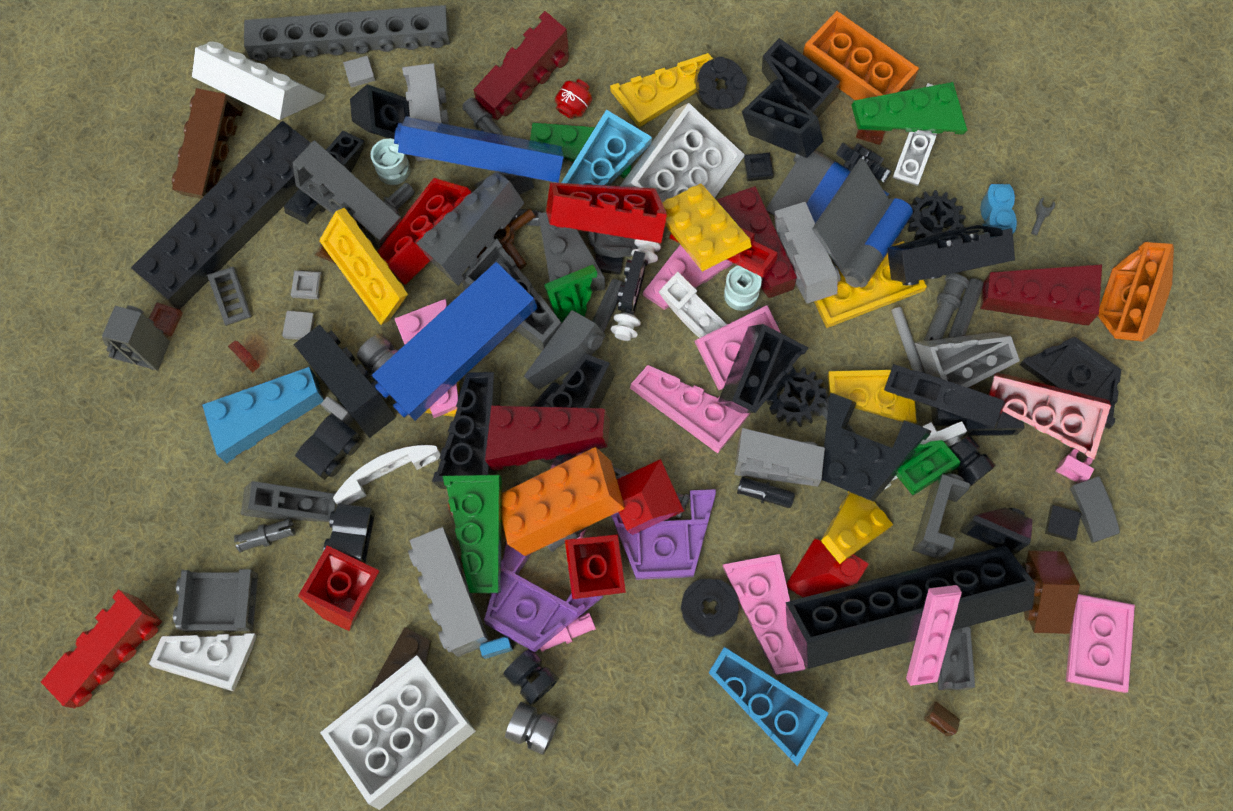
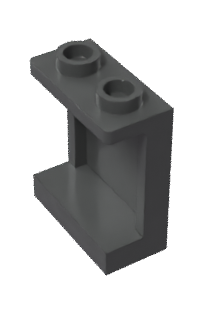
[912,474,970,560]
[173,569,258,631]

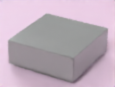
[343,55,375,88]
[291,271,322,299]
[282,311,315,340]
[321,397,353,426]

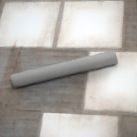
[891,307,925,373]

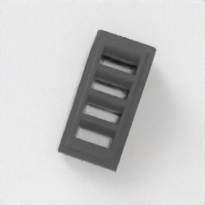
[207,267,252,326]

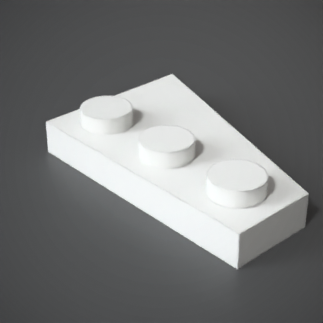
[149,633,257,692]

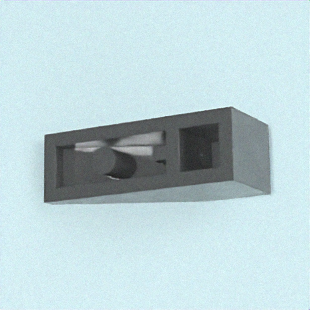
[524,310,606,390]
[241,481,335,522]

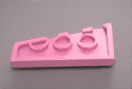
[395,299,459,418]
[630,365,751,453]
[722,554,805,676]

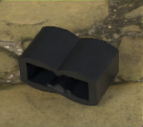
[295,413,361,480]
[323,504,375,564]

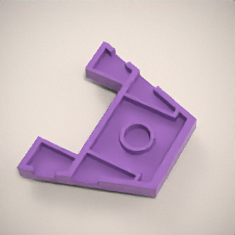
[611,489,716,580]
[484,542,603,652]

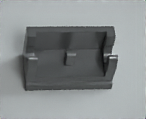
[938,627,975,690]

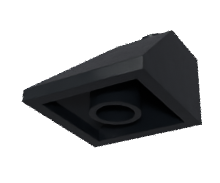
[350,84,410,139]
[960,507,1033,555]

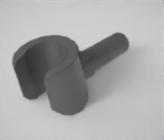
[1031,198,1055,236]

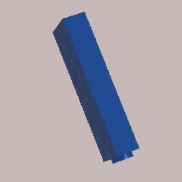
[394,117,563,183]
[372,262,537,421]

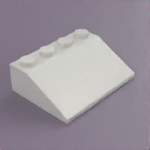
[192,42,325,120]
[620,103,744,202]
[320,655,476,810]

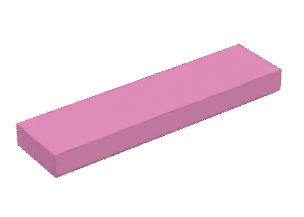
[906,585,962,686]

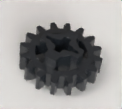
[836,142,892,182]
[907,190,966,240]
[766,367,827,427]

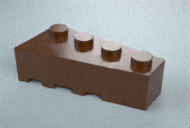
[172,88,244,199]

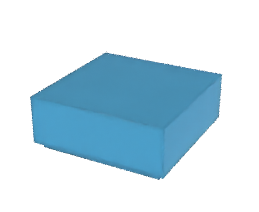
[479,637,513,659]

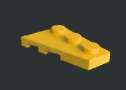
[827,369,917,424]
[821,491,893,564]

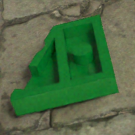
[544,264,597,324]
[888,440,960,496]

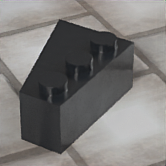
[762,38,840,118]
[742,79,824,158]
[718,324,809,413]

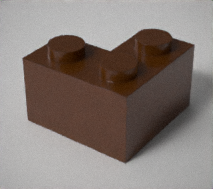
[1022,550,1080,634]

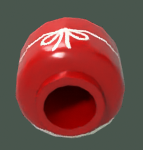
[555,79,592,119]

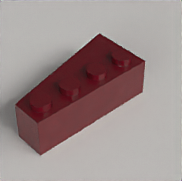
[473,11,569,120]
[717,186,797,298]
[980,264,1102,326]
[485,406,610,471]

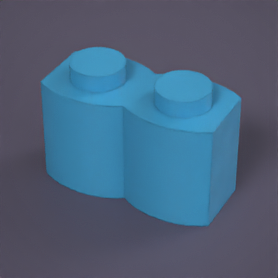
[980,184,1017,234]

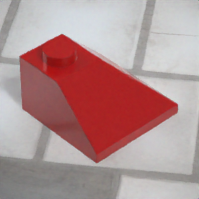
[617,459,684,535]
[565,535,626,600]
[786,538,869,598]
[298,545,379,631]

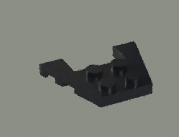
[821,393,931,502]

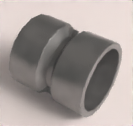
[357,334,399,374]
[505,702,559,755]

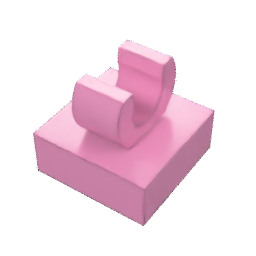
[1055,449,1094,483]

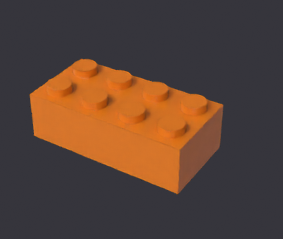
[803,11,919,100]
[501,447,625,556]

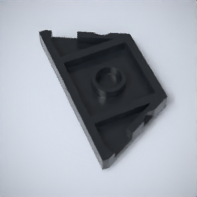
[1020,337,1122,429]

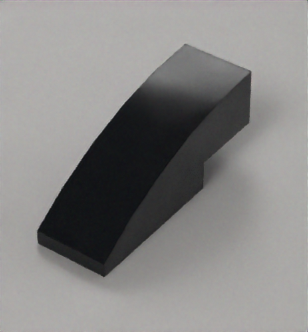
[931,407,1024,436]

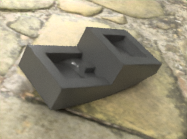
[1070,476,1120,543]

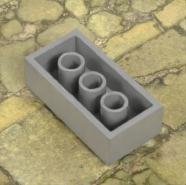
[408,527,489,657]

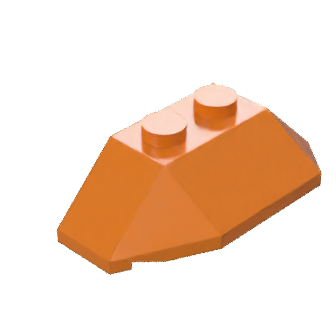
[1098,242,1174,342]

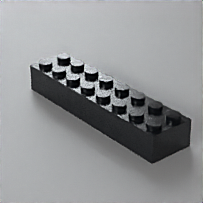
[131,120,311,311]
[786,546,1035,669]

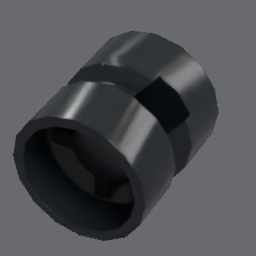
[950,435,996,487]
[503,649,559,706]

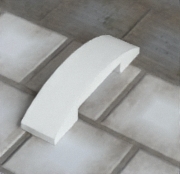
[659,272,727,338]
[333,445,440,505]

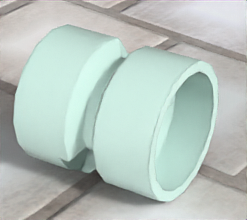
[371,138,410,185]
[724,266,762,311]

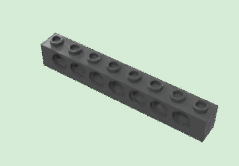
[244,5,450,61]

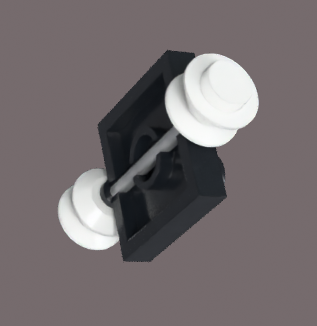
[611,239,661,341]

